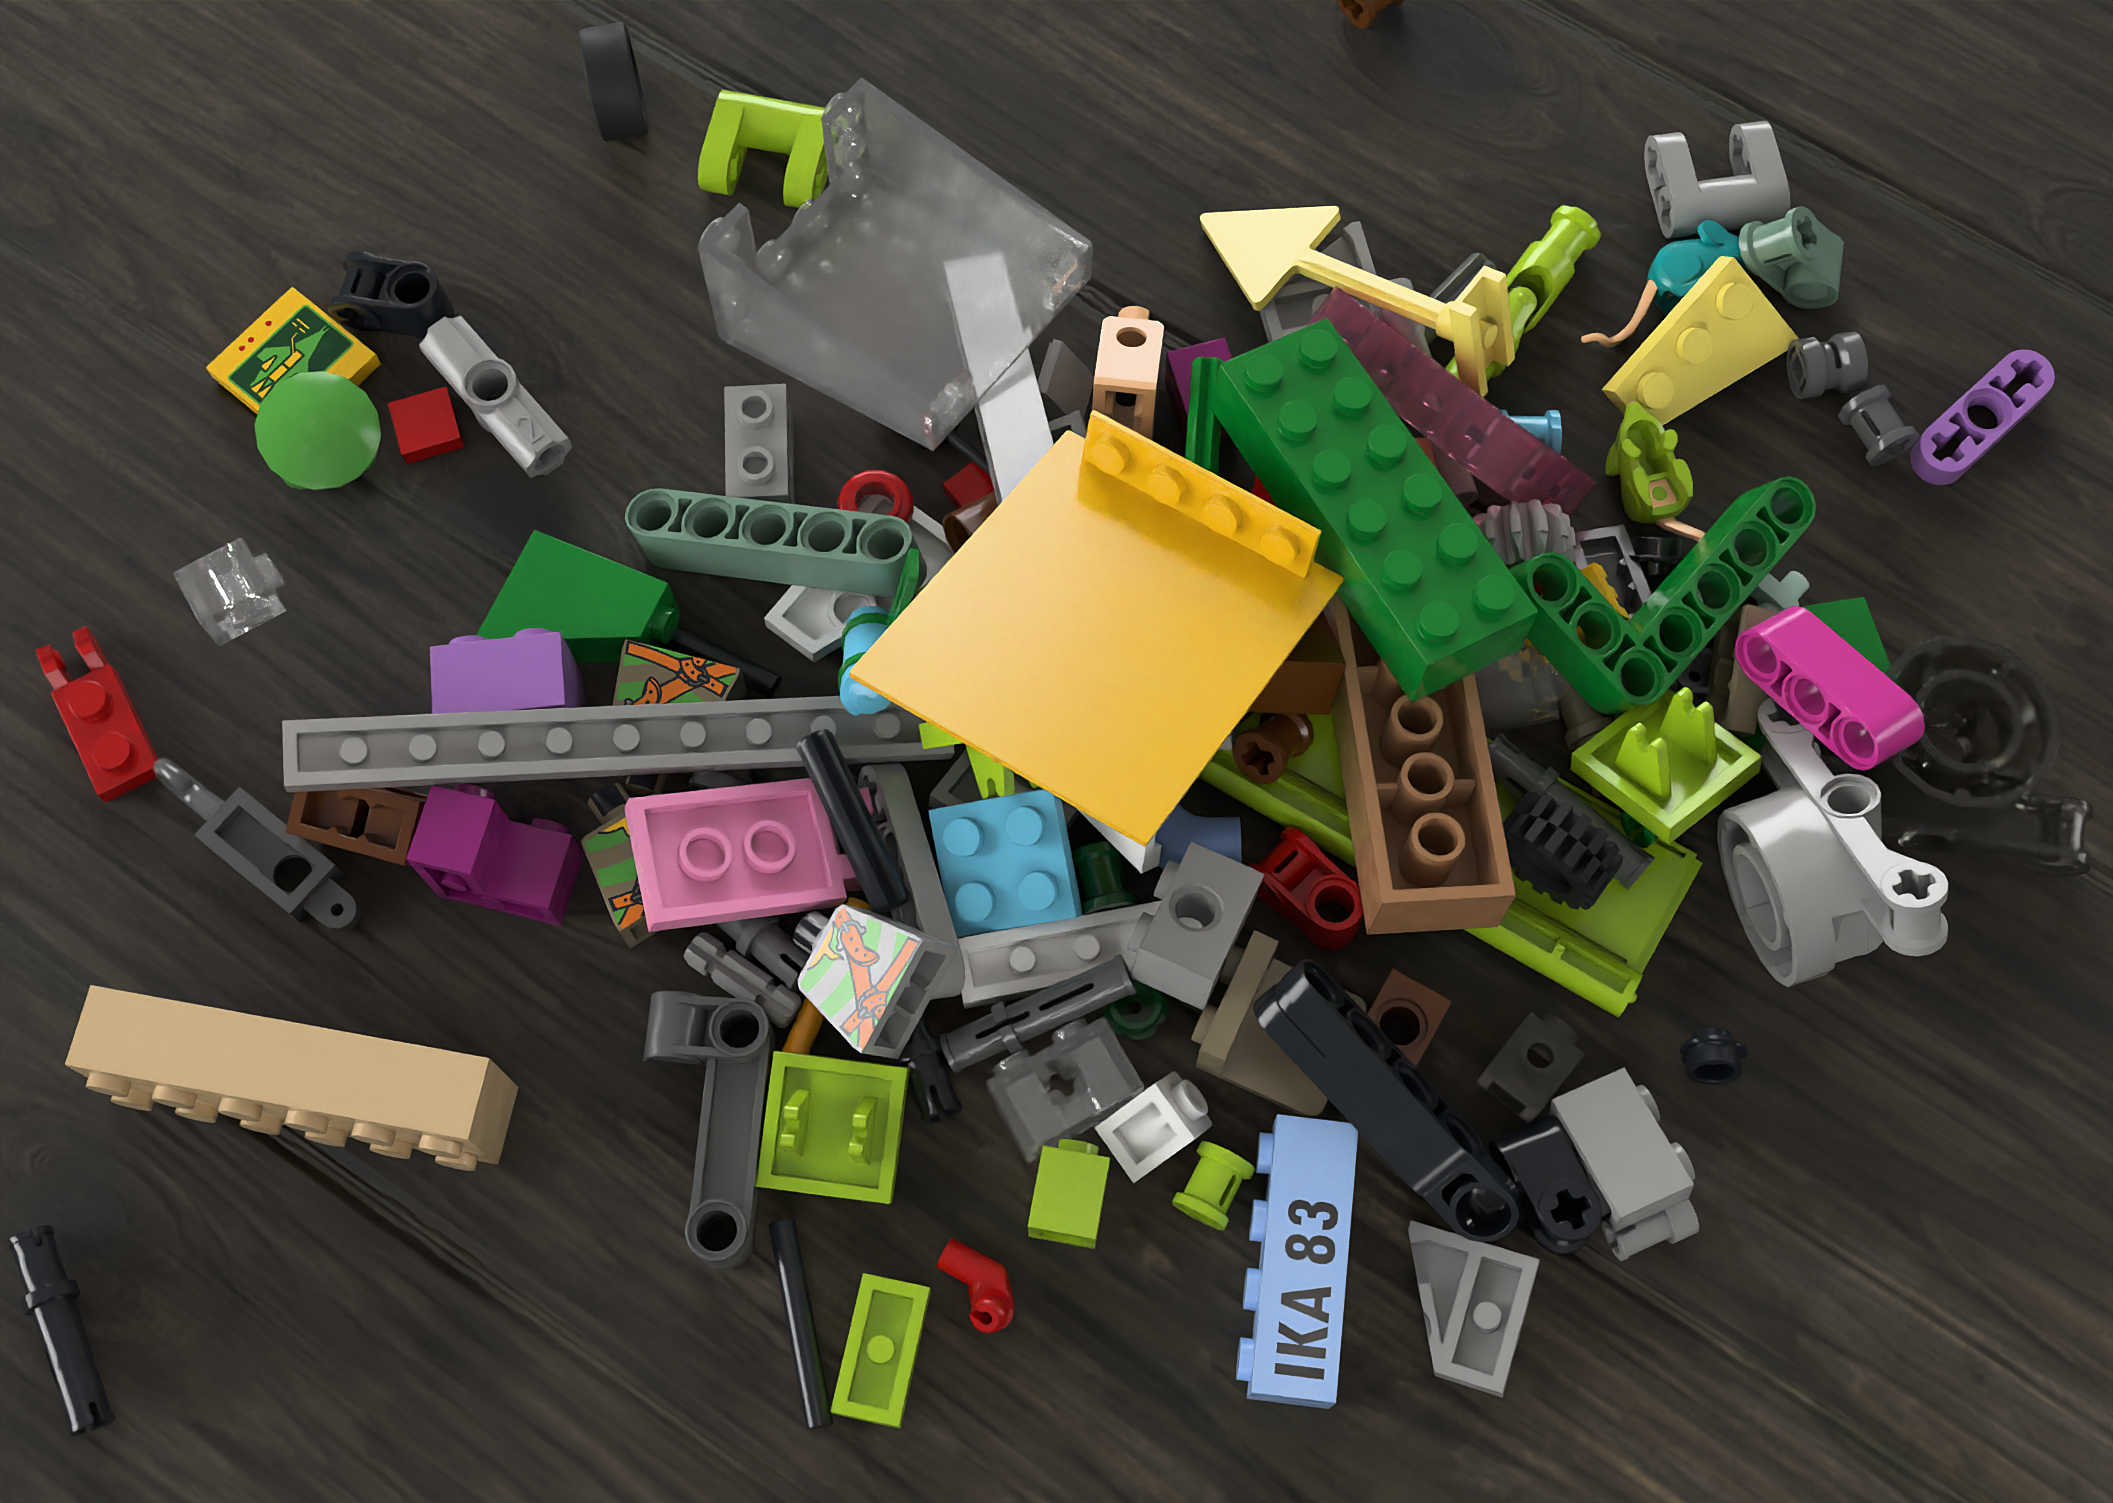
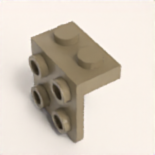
[1191,930,1366,1118]

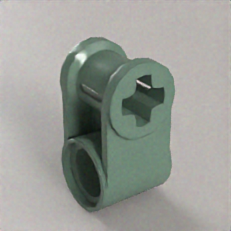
[1739,206,1844,310]

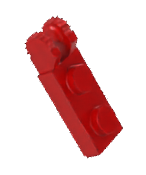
[36,626,159,803]

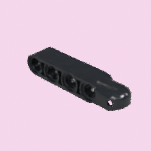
[1253,959,1522,1242]

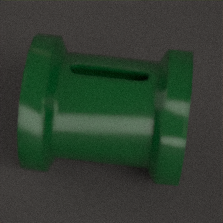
[1071,841,1138,915]

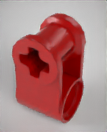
[1248,826,1363,950]

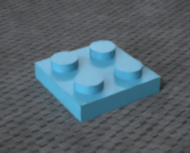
[928,789,1083,938]

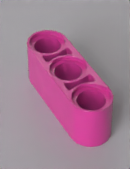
[1735,606,1925,771]

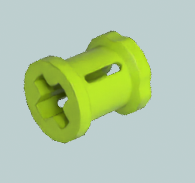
[1172,1141,1255,1231]

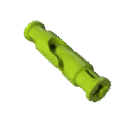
[1437,205,1601,415]

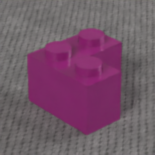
[406,783,584,926]

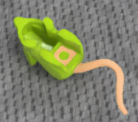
[1605,401,1706,591]

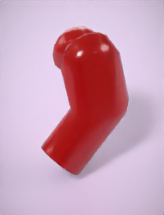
[936,1237,1015,1334]

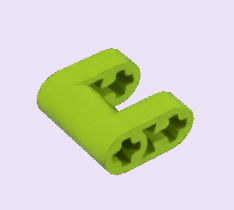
[698,89,839,211]

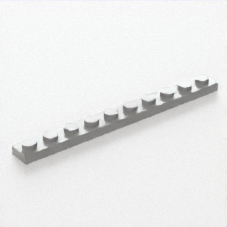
[282,696,955,792]

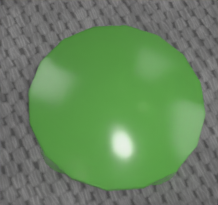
[254,371,381,490]

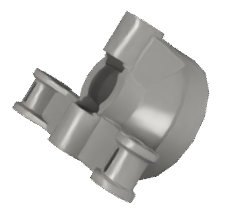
[1717,698,1948,987]

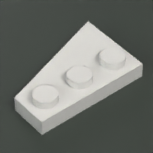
[764,495,955,663]

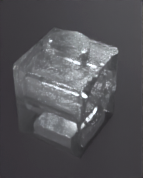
[173,537,287,646]

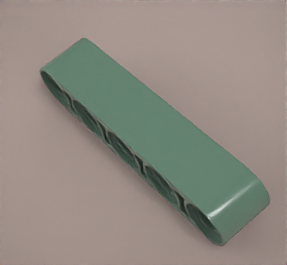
[625,488,927,598]

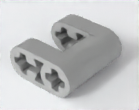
[1644,121,1791,239]

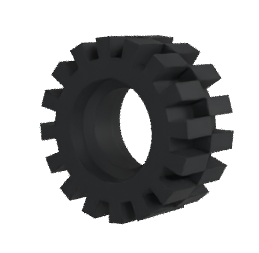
[1503,793,1623,910]

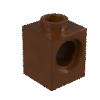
[1367,969,1452,1067]

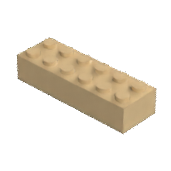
[65,985,518,1171]

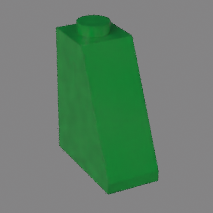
[476,530,680,663]

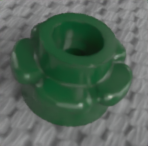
[1103,979,1168,1041]

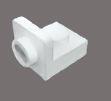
[1095,1071,1213,1183]

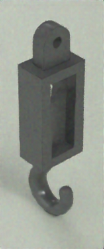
[153,758,361,933]

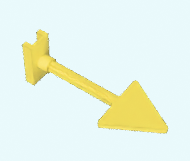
[1200,206,1515,400]

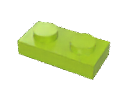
[830,1273,931,1429]

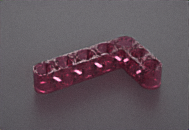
[1305,286,1597,518]

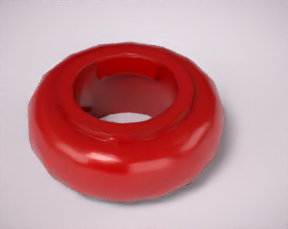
[837,470,914,525]

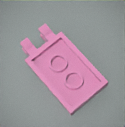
[624,778,874,932]

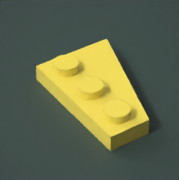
[1602,256,1799,426]

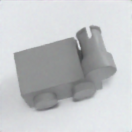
[1548,1067,1699,1261]

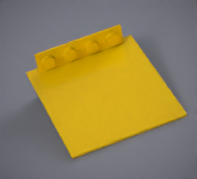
[849,410,1344,846]

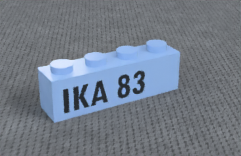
[1236,1114,1358,1409]

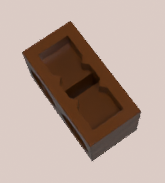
[285,787,428,866]

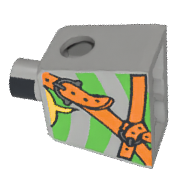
[794,904,958,1059]

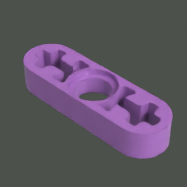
[1910,350,2055,485]

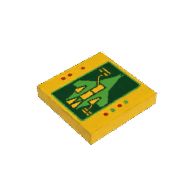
[206,287,381,415]

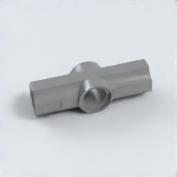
[419,315,572,478]

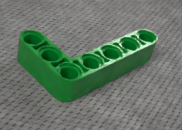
[1509,476,1816,715]

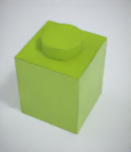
[1028,1139,1110,1249]

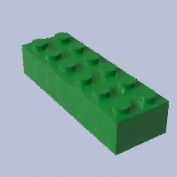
[1210,318,1539,703]

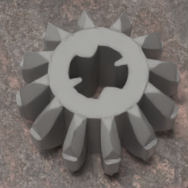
[1472,499,1576,586]

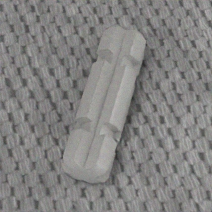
[684,932,803,1028]

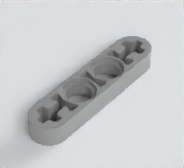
[857,762,965,1000]

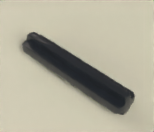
[797,729,908,914]

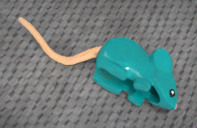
[1581,220,1749,348]

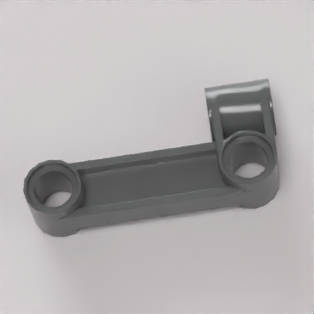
[643,991,776,1271]

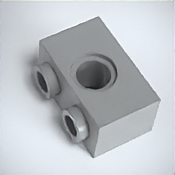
[724,383,796,504]
[1127,841,1264,1010]

